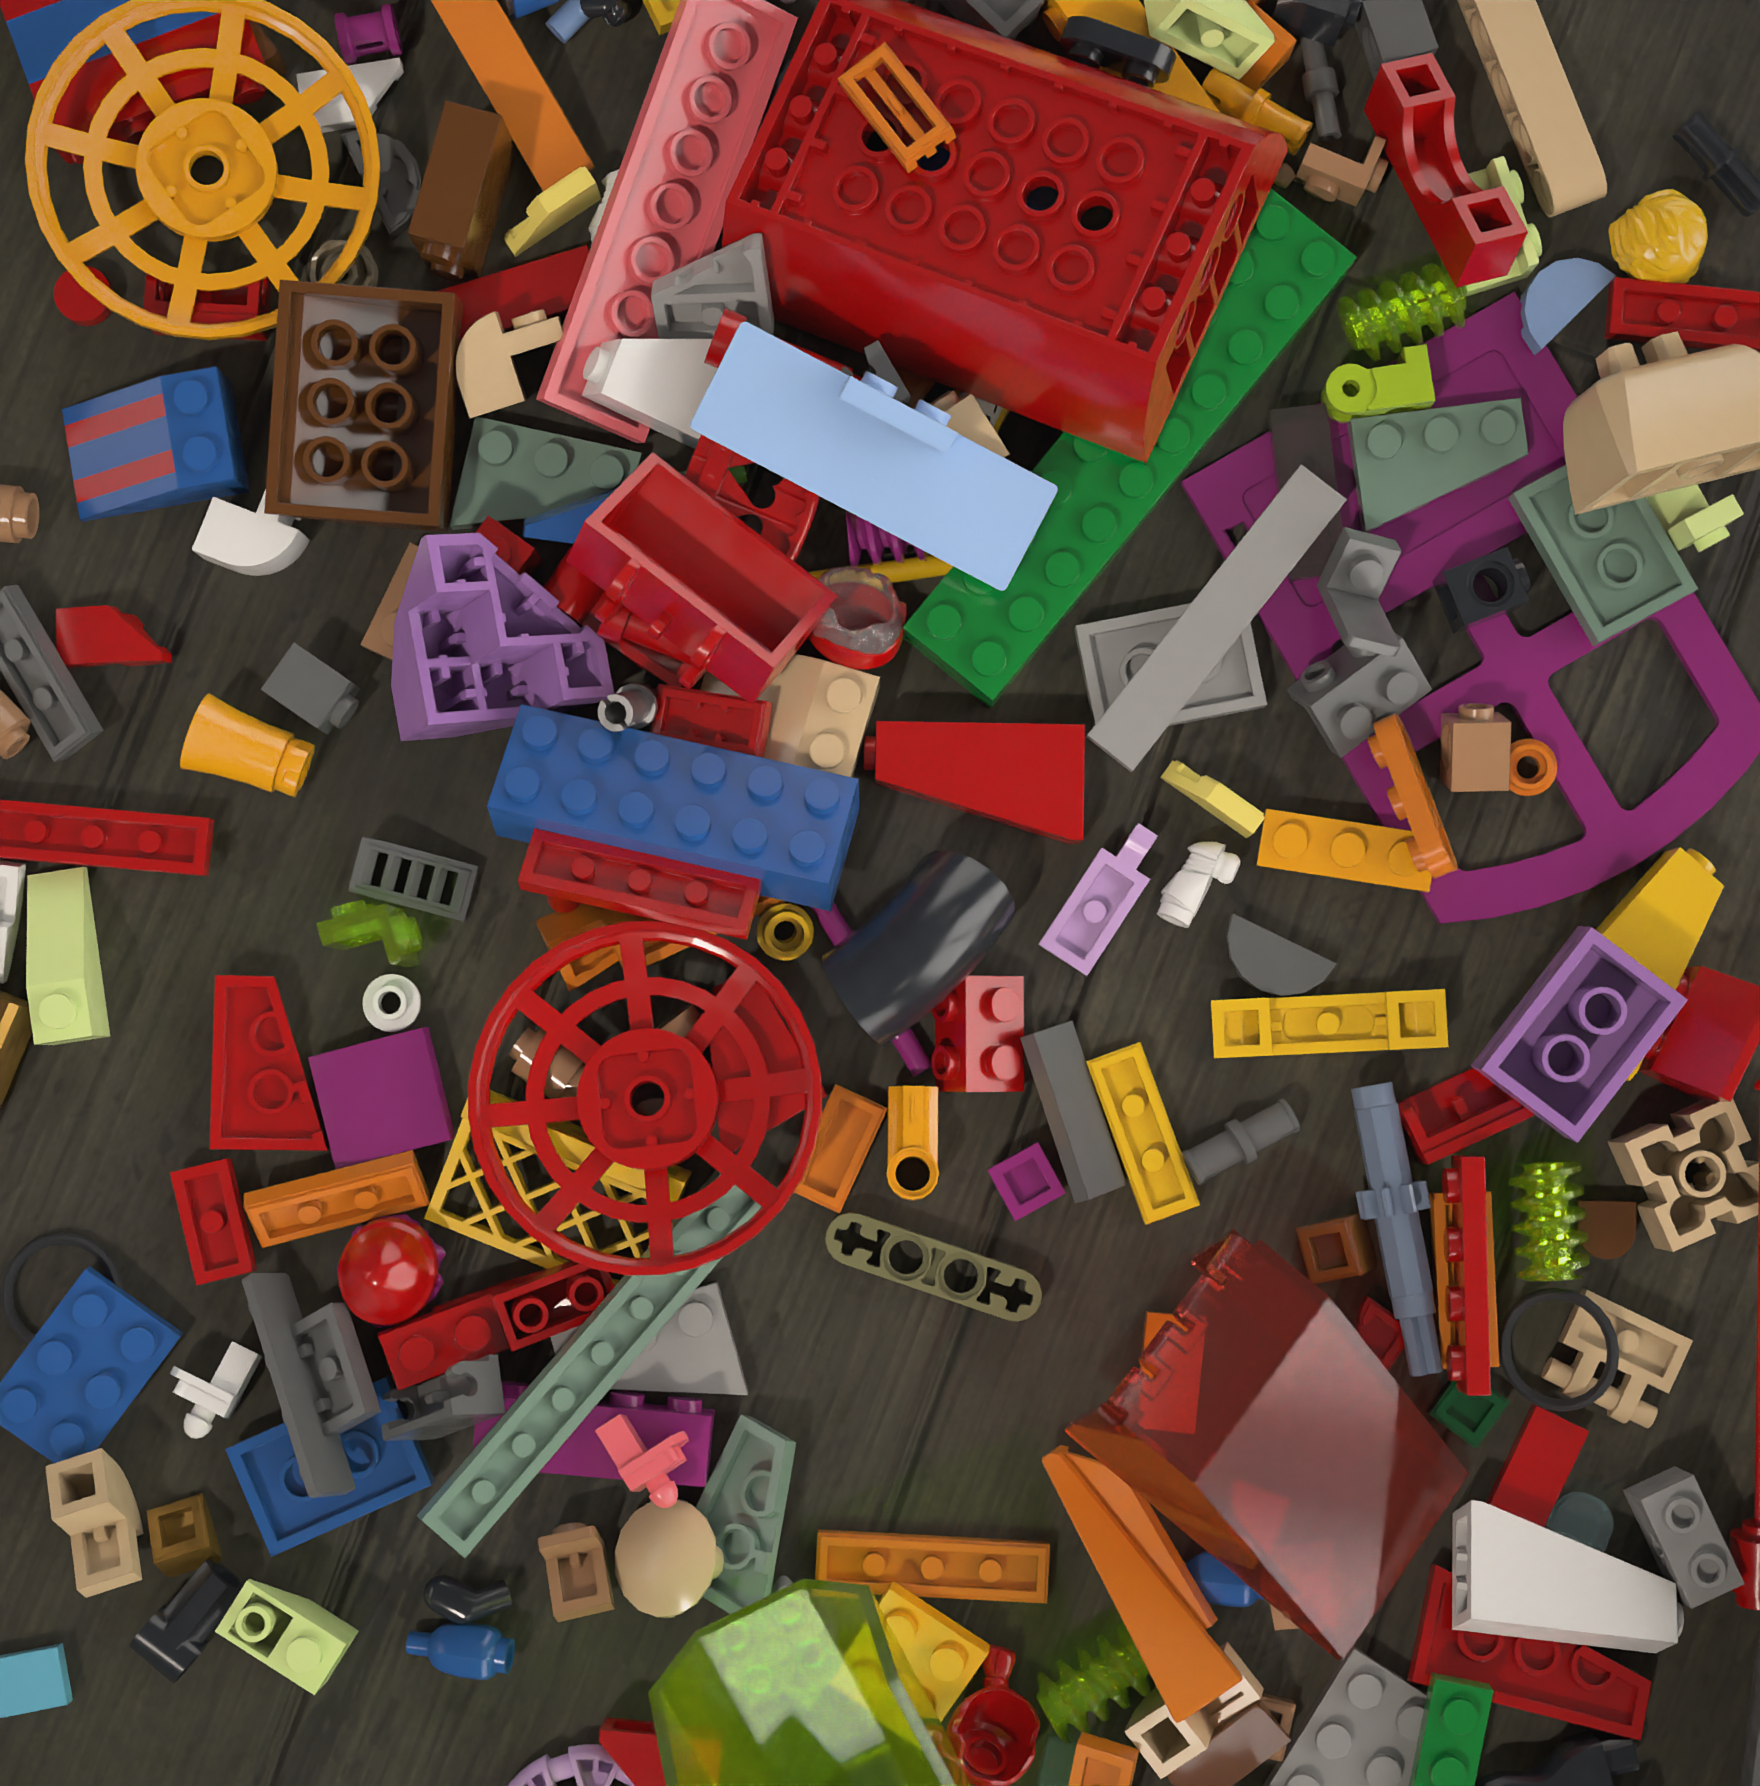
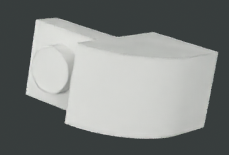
[192,489,310,576]

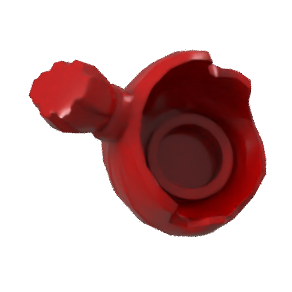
[944,1644,1040,1786]

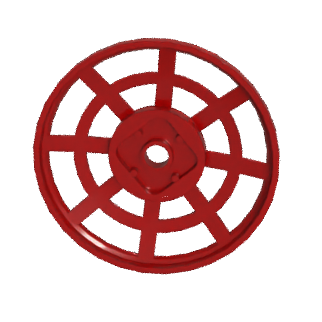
[468,921,822,1276]

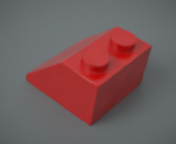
[1638,966,1760,1102]

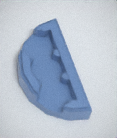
[1520,258,1616,356]

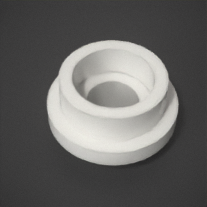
[363,974,421,1032]

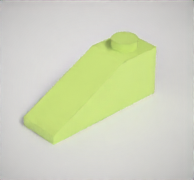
[26,867,110,1045]

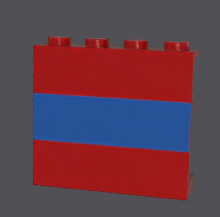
[0,0,268,164]

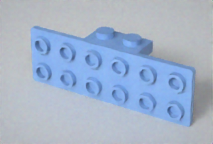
[690,322,1058,591]

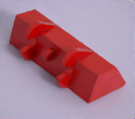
[566,452,839,705]

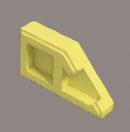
[503,166,601,257]
[1160,760,1265,838]

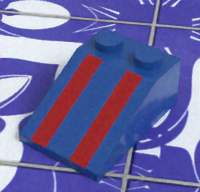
[62,366,250,522]

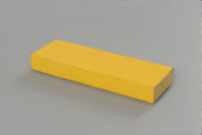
[1086,1042,1200,1225]

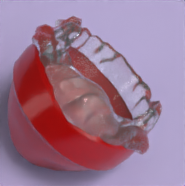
[808,567,907,670]

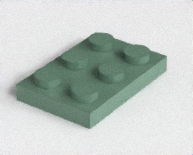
[1508,465,1698,647]

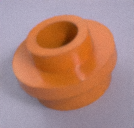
[1509,739,1557,796]

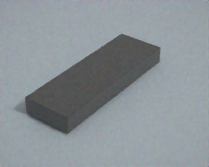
[0,585,104,762]
[1020,1021,1127,1203]

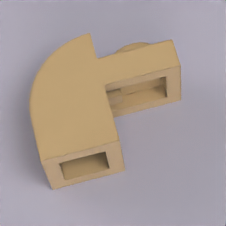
[456,309,563,418]
[45,1448,144,1598]
[1124,1642,1264,1779]

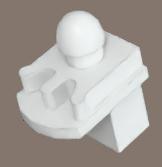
[170,1341,262,1439]

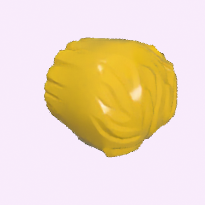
[1608,189,1708,284]

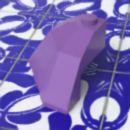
[391,533,614,741]

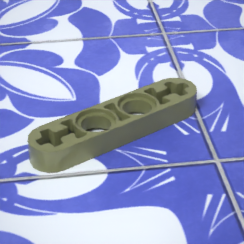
[825,1212,1042,1322]

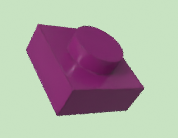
[987,1142,1066,1221]

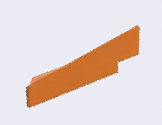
[1042,1445,1243,1723]

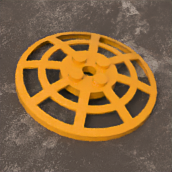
[25,0,381,340]

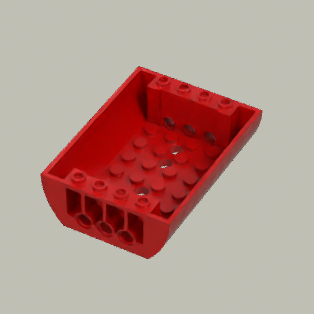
[722,0,1288,463]

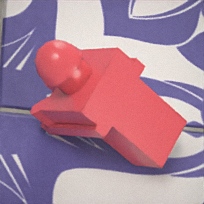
[595,1414,689,1509]

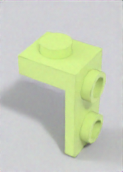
[1646,485,1744,552]

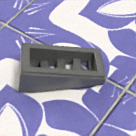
[348,836,480,922]

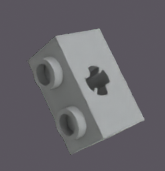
[1623,1466,1745,1609]

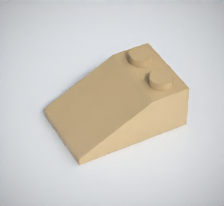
[700,654,880,778]

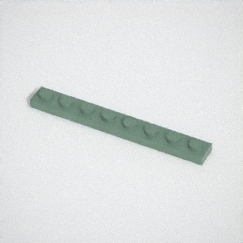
[417,1170,761,1558]

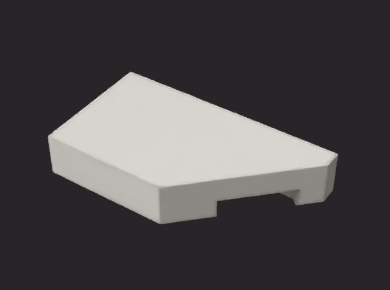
[296,58,404,133]

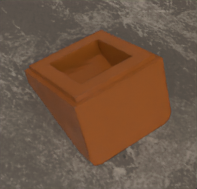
[1296,1212,1377,1285]

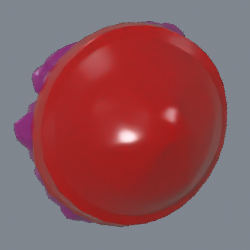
[337,1214,446,1328]

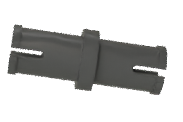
[1181,1098,1300,1185]

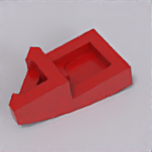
[56,605,172,668]

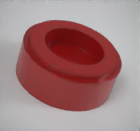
[54,266,115,326]

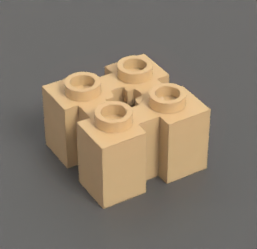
[1608,1098,1759,1252]

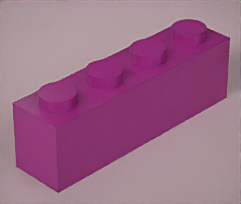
[472,1381,715,1487]

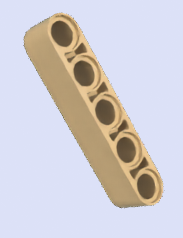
[1457,0,1607,218]

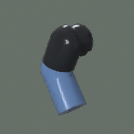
[545,0,632,44]

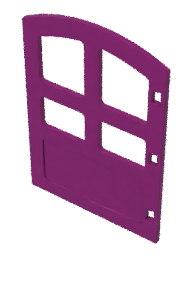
[1180,292,1760,924]

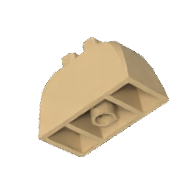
[1563,331,1760,515]

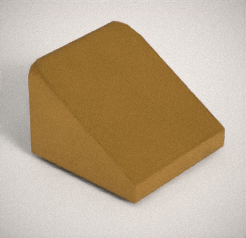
[147,1493,222,1577]

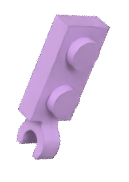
[1038,823,1158,976]

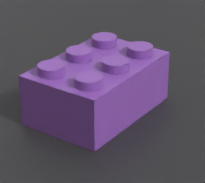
[1471,926,1688,1143]

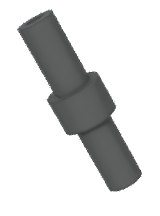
[1299,36,1342,143]

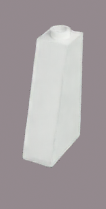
[1452,1500,1684,1653]

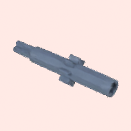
[1351,1082,1443,1377]

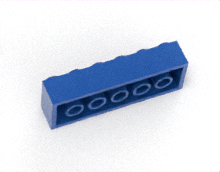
[487,704,860,911]

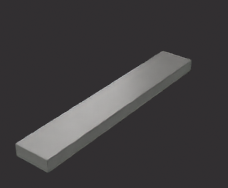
[1086,464,1347,773]

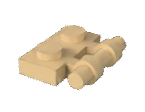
[1541,1288,1693,1429]

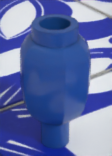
[1185,1551,1269,1607]
[406,1622,515,1680]

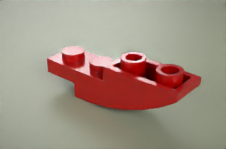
[377,1261,614,1391]

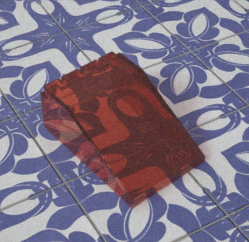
[1065,1229,1469,1661]

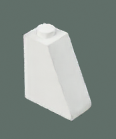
[582,339,717,449]

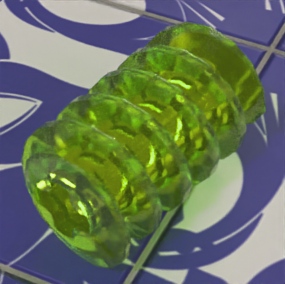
[1338,262,1466,362]
[1508,1160,1590,1281]
[1036,1622,1150,1746]

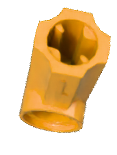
[887,1086,939,1201]

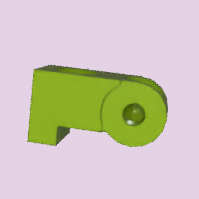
[1321,344,1435,423]

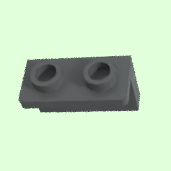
[1287,632,1432,758]

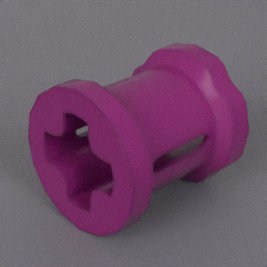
[334,3,403,65]

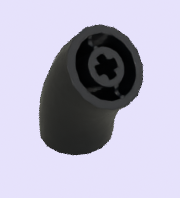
[822,851,1015,1046]

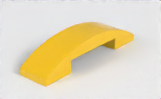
[1211,989,1449,1058]

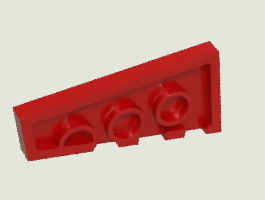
[1407,1564,1652,1741]

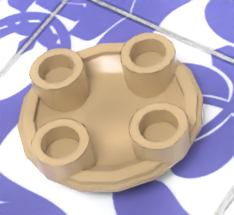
[614,1499,724,1618]

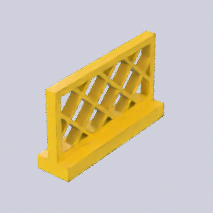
[424,1090,692,1287]

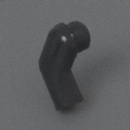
[424,1575,512,1625]

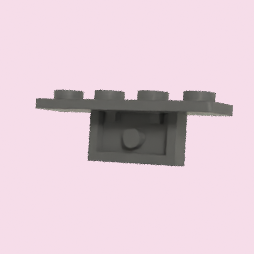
[242,1273,381,1498]

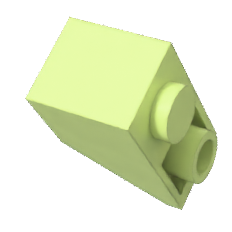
[215,1579,359,1695]

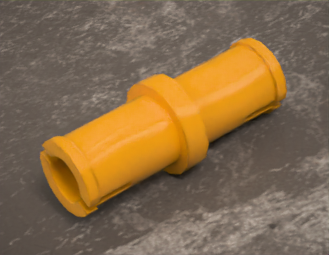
[1201,68,1313,155]

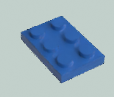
[0,1266,183,1463]
[225,1375,435,1557]

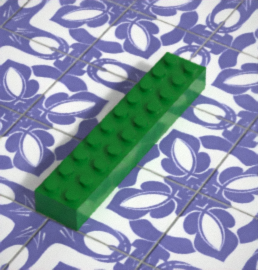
[903,189,1357,709]

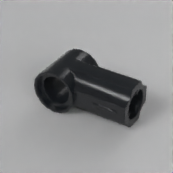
[129,1558,243,1684]

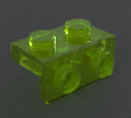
[316,900,424,968]

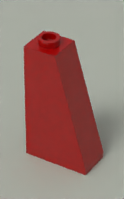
[864,721,1085,844]

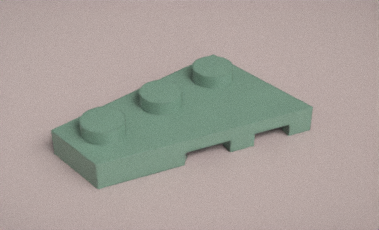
[696,1414,796,1630]

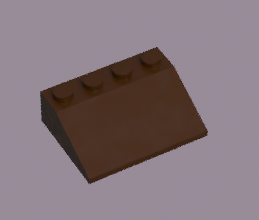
[264,280,464,532]

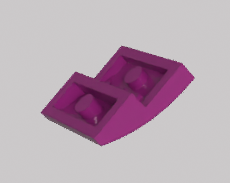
[308,1027,456,1170]

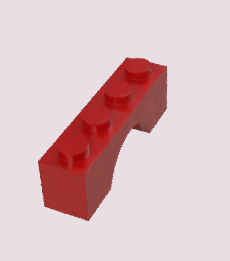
[1364,53,1528,288]

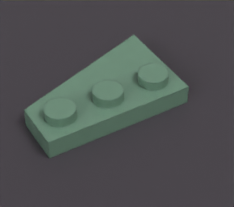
[1347,398,1528,533]
[450,416,644,530]

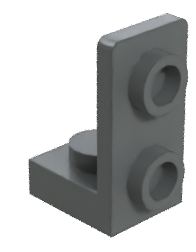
[1316,527,1402,657]

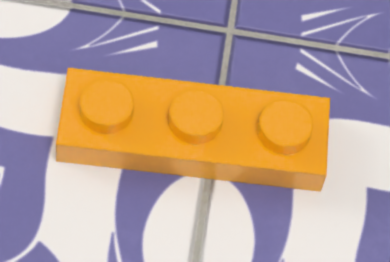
[1256,809,1432,892]

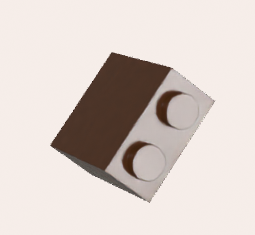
[408,100,516,282]

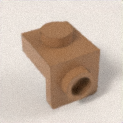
[1294,136,1389,206]
[538,1523,615,1622]

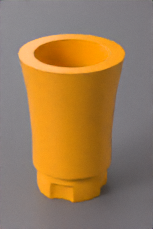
[180,693,315,797]

